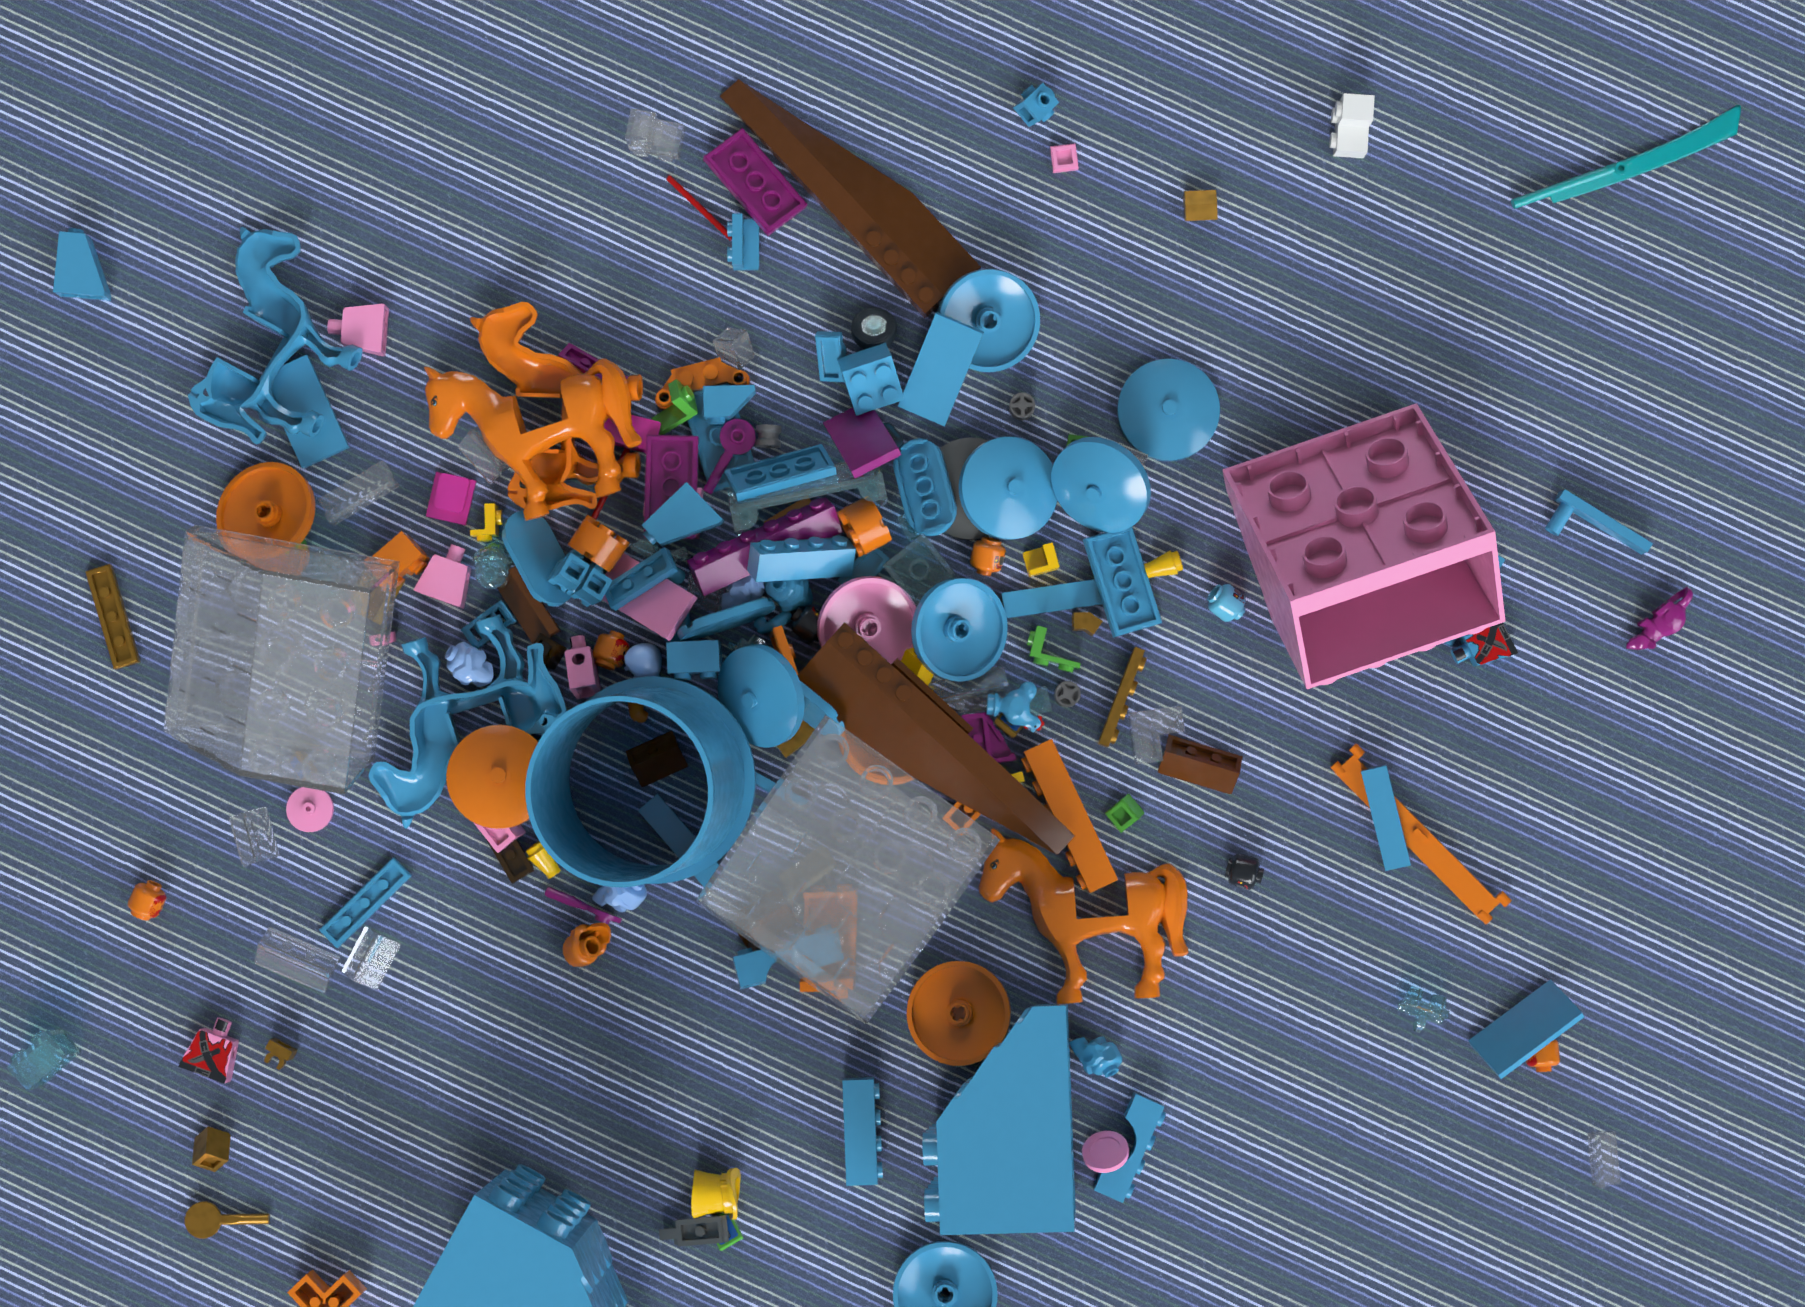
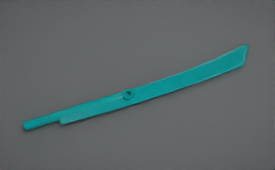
[1511,105,1741,209]

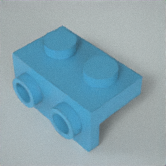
[727,213,759,270]

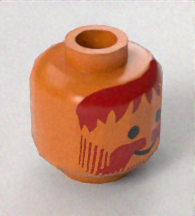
[592,630,630,671]
[128,880,167,921]
[1526,1039,1560,1072]

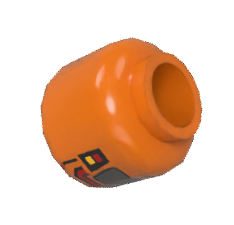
[970,537,1006,576]

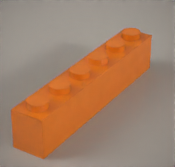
[1021,739,1118,893]

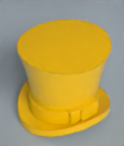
[691,1168,741,1220]

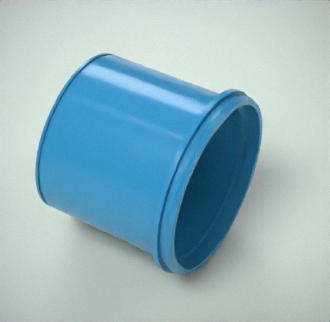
[525,676,756,887]

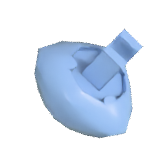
[624,643,662,678]

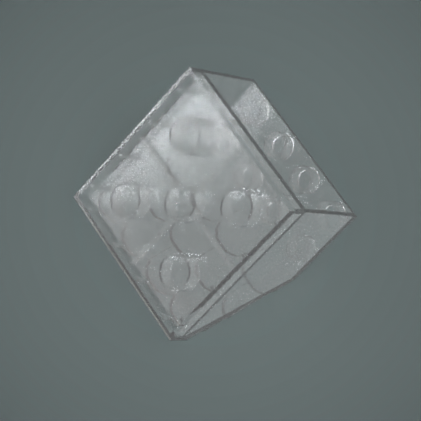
[164,525,400,794]
[695,715,1000,1024]

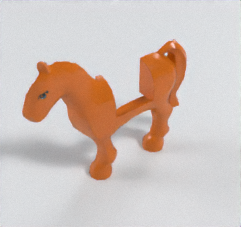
[470,302,643,510]
[424,358,642,521]
[979,828,1189,1004]

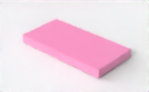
[602,553,698,641]

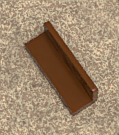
[495,566,561,644]
[1158,735,1243,794]

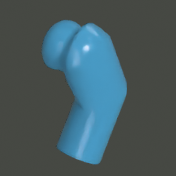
[753,611,792,635]

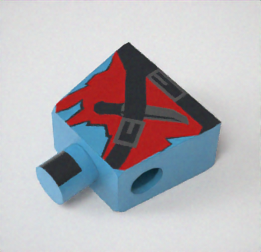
[1450,622,1518,667]

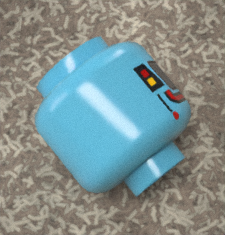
[1207,584,1246,622]

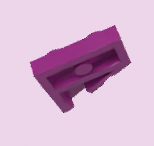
[960,712,1016,763]

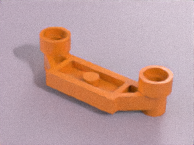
[655,357,750,410]

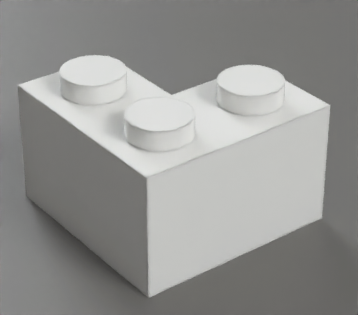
[1329,93,1375,158]

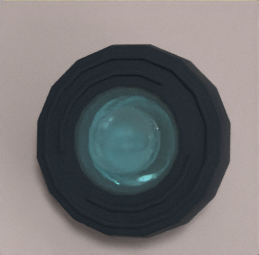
[851,307,897,349]

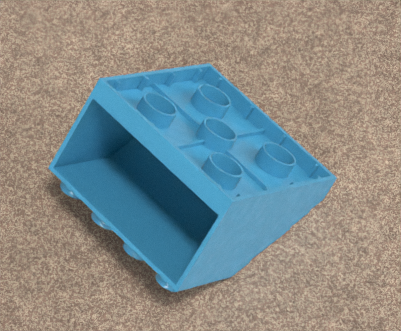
[922,1004,1076,1235]
[413,1164,628,1307]

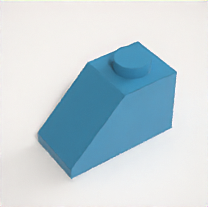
[703,385,756,424]

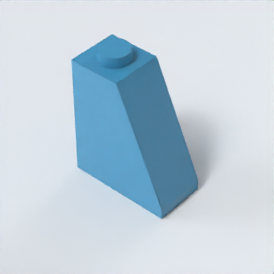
[53,228,111,301]
[642,482,724,546]

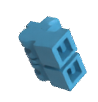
[547,549,613,607]

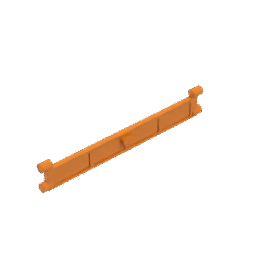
[1330,743,1512,925]

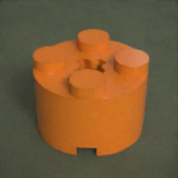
[836,496,892,557]
[568,514,630,572]

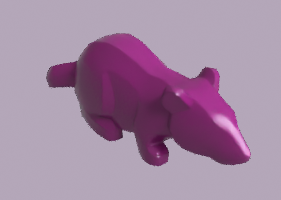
[1626,587,1693,650]

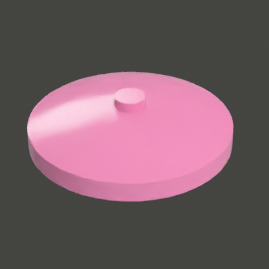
[817,576,916,664]

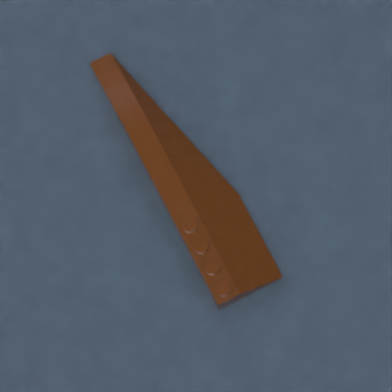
[720,79,981,318]
[798,622,1075,855]

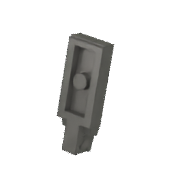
[659,1215,729,1247]

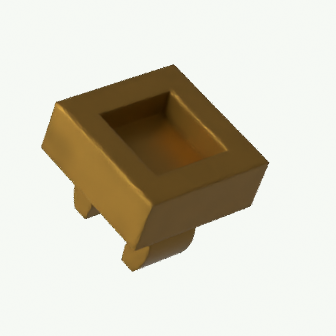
[264,1038,298,1070]

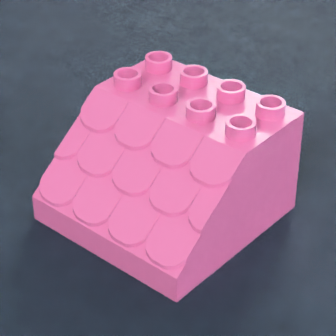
[1222,403,1505,689]

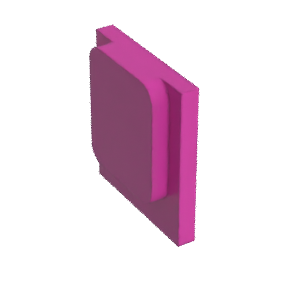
[426,472,477,526]

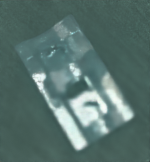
[1397,986,1450,1033]

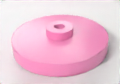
[286,786,334,832]
[1082,1131,1129,1173]

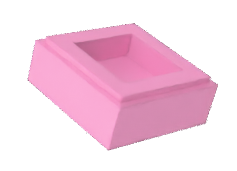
[1050,143,1079,173]

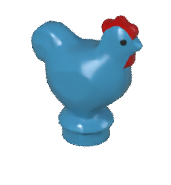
[986,682,1044,732]

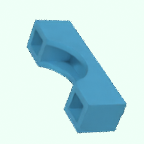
[733,929,842,990]
[1093,1092,1166,1203]

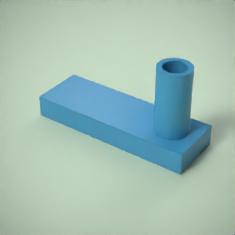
[605,547,685,611]

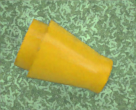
[1144,550,1184,578]
[526,841,561,879]

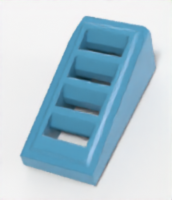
[461,600,518,649]

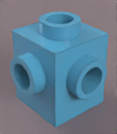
[1013,83,1059,127]

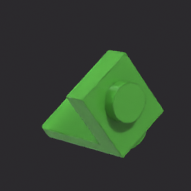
[651,379,698,435]
[1027,626,1081,673]

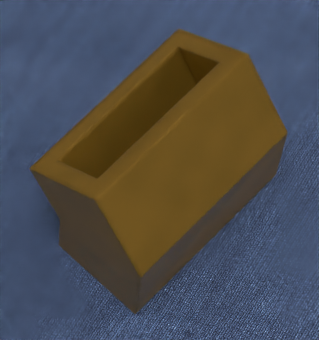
[1183,190,1218,221]
[1072,612,1103,636]

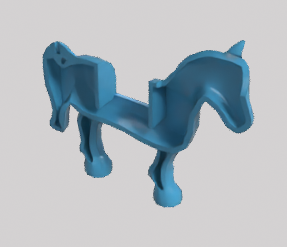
[188,227,363,444]
[369,614,567,829]

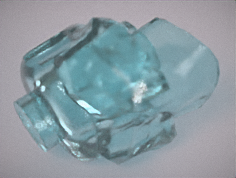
[472,541,513,589]

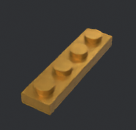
[1097,647,1147,748]

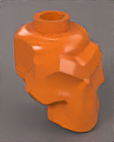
[563,923,611,967]

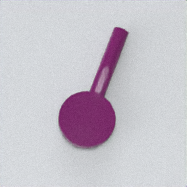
[703,419,756,495]
[545,886,622,925]

